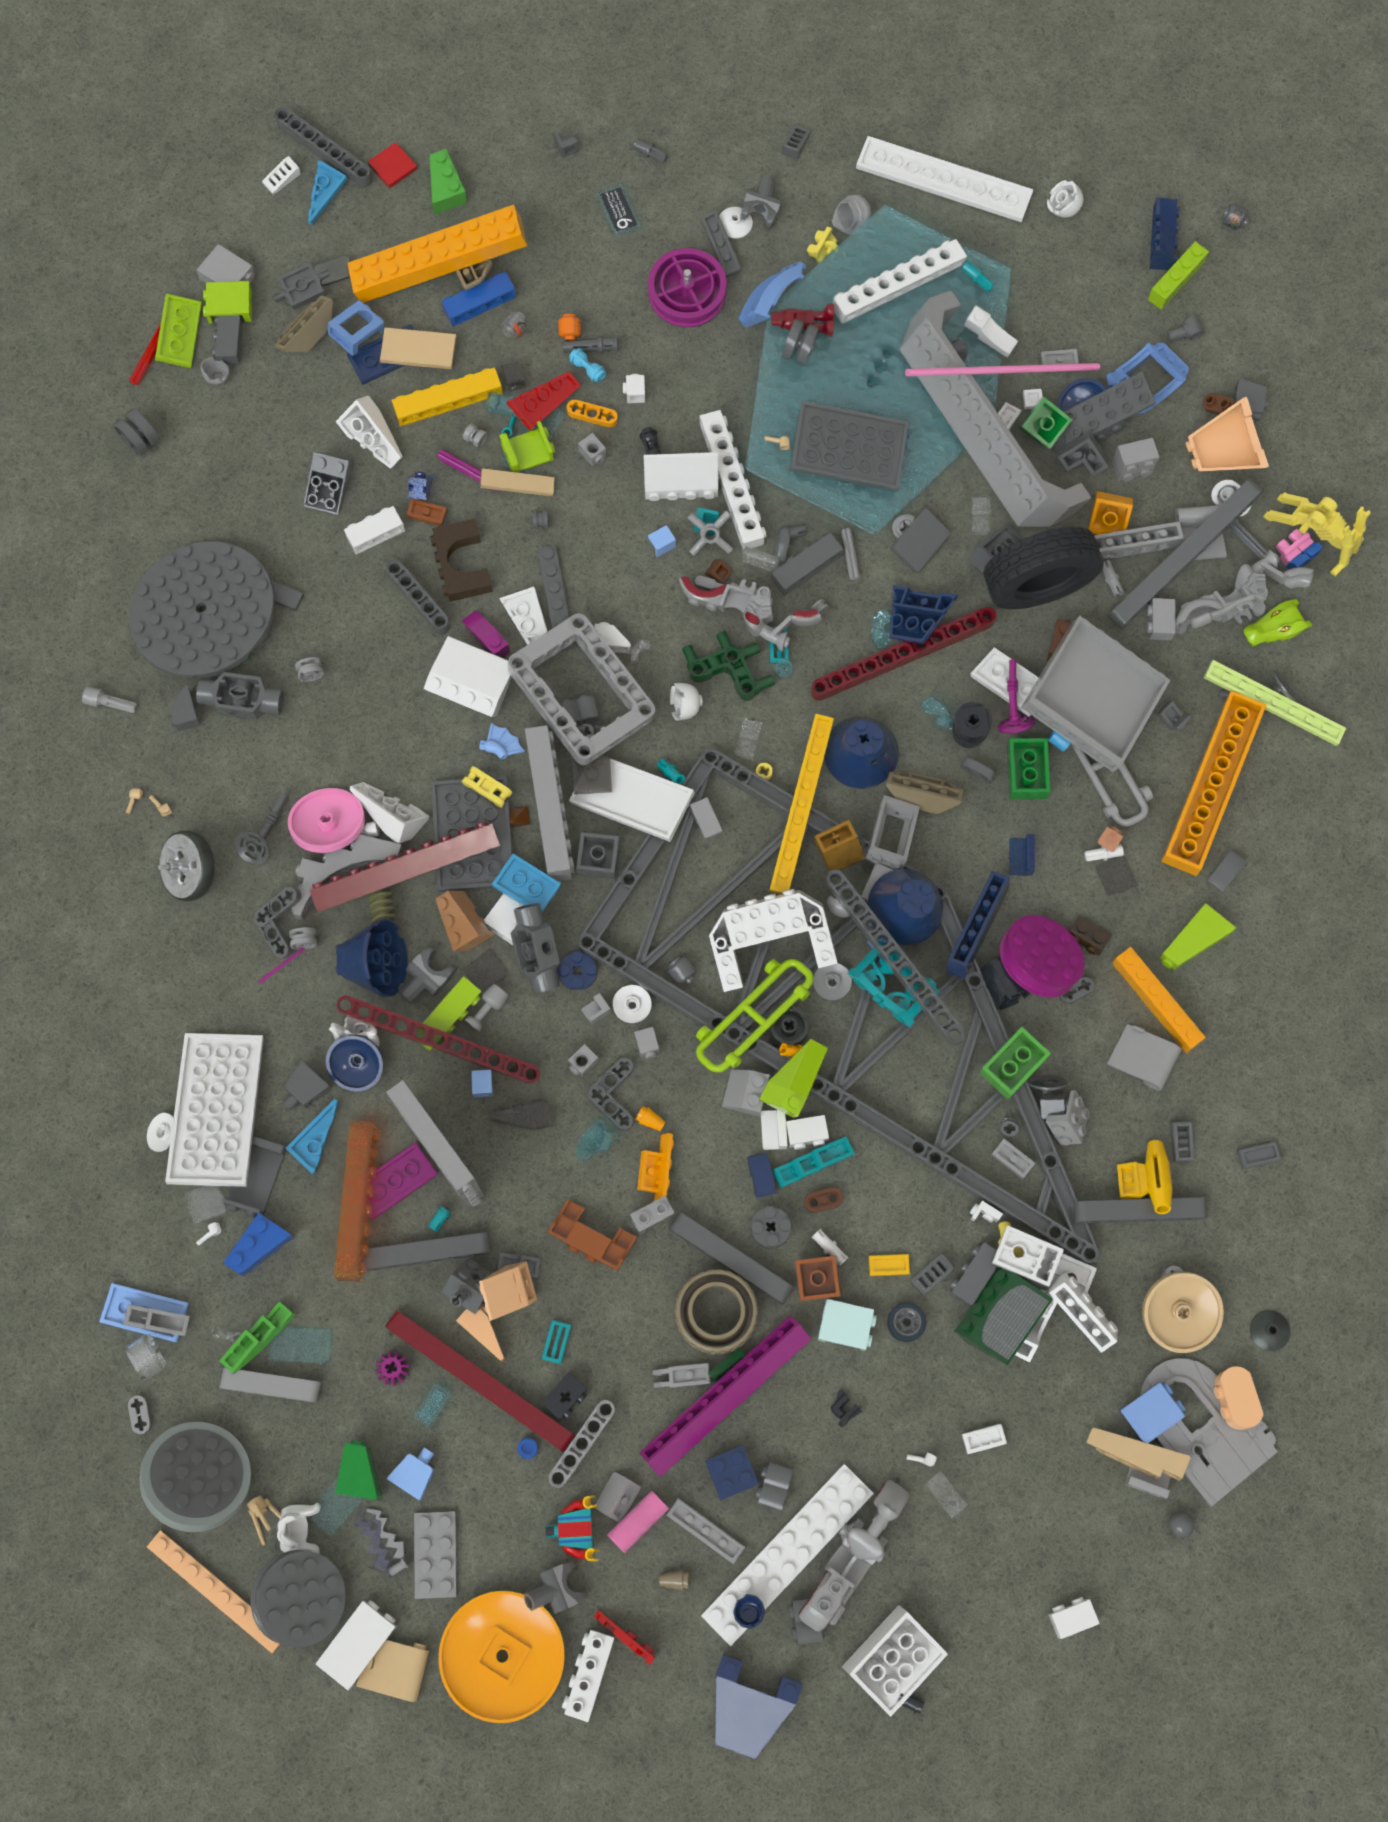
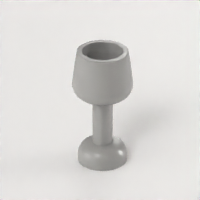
[464,984,508,1032]

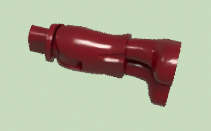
[771,303,834,337]

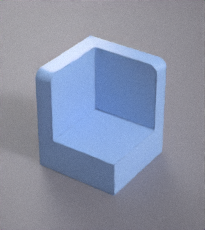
[648,525,676,557]
[471,1070,493,1097]

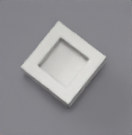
[1022,389,1043,410]

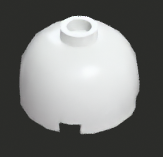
[1047,180,1084,218]
[670,683,703,721]

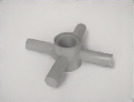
[687,510,733,556]

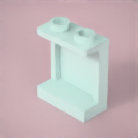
[818,1299,877,1351]

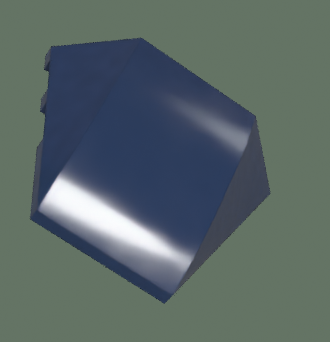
[890,585,958,644]

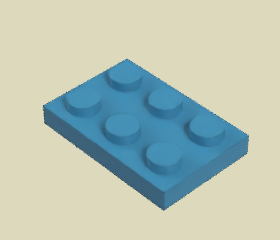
[491,854,561,913]

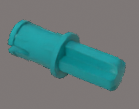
[961,261,994,291]
[656,759,685,785]

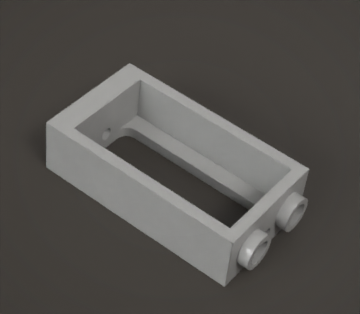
[865,795,920,869]

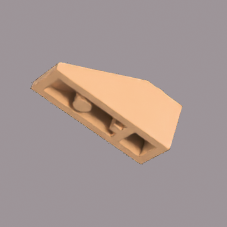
[456,1307,505,1362]

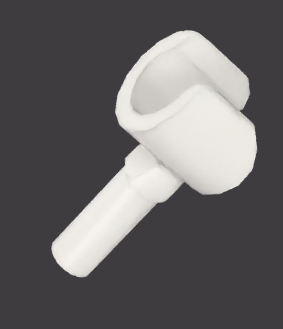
[196,1222,221,1246]
[907,1452,937,1467]

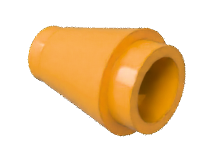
[635,1106,666,1132]

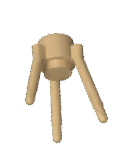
[247,1495,281,1545]

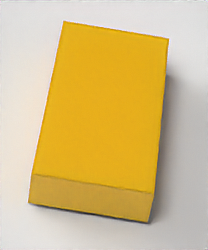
[868,1254,910,1276]

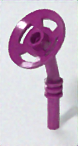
[997,659,1035,733]

